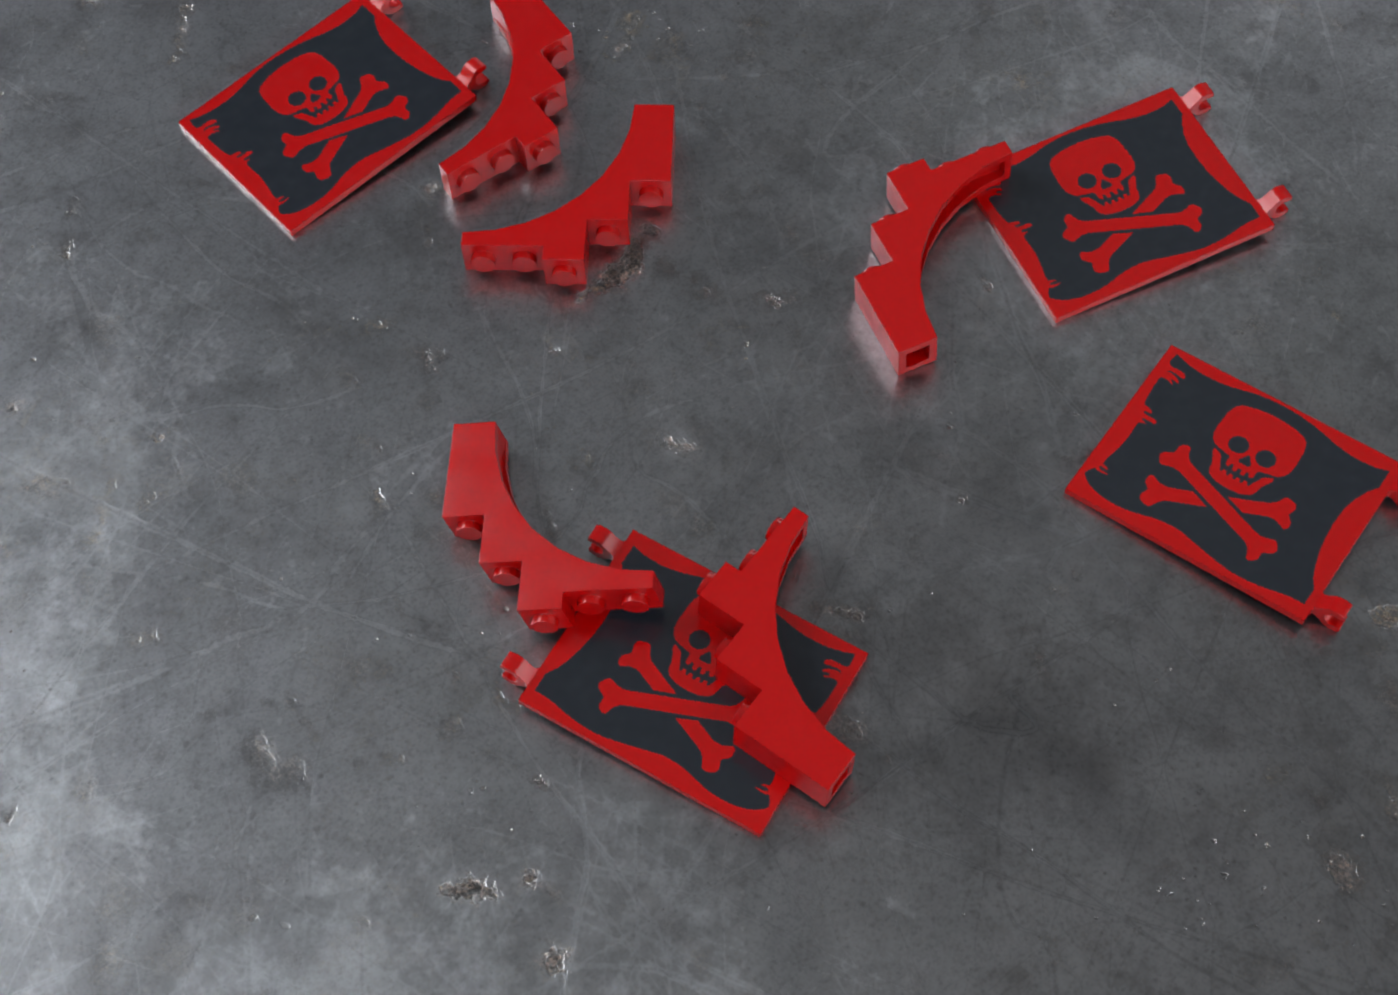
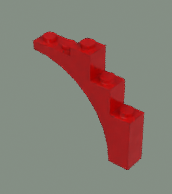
[439,0,575,199]
[461,104,676,286]
[854,141,1012,376]
[442,421,665,633]
[697,507,856,807]

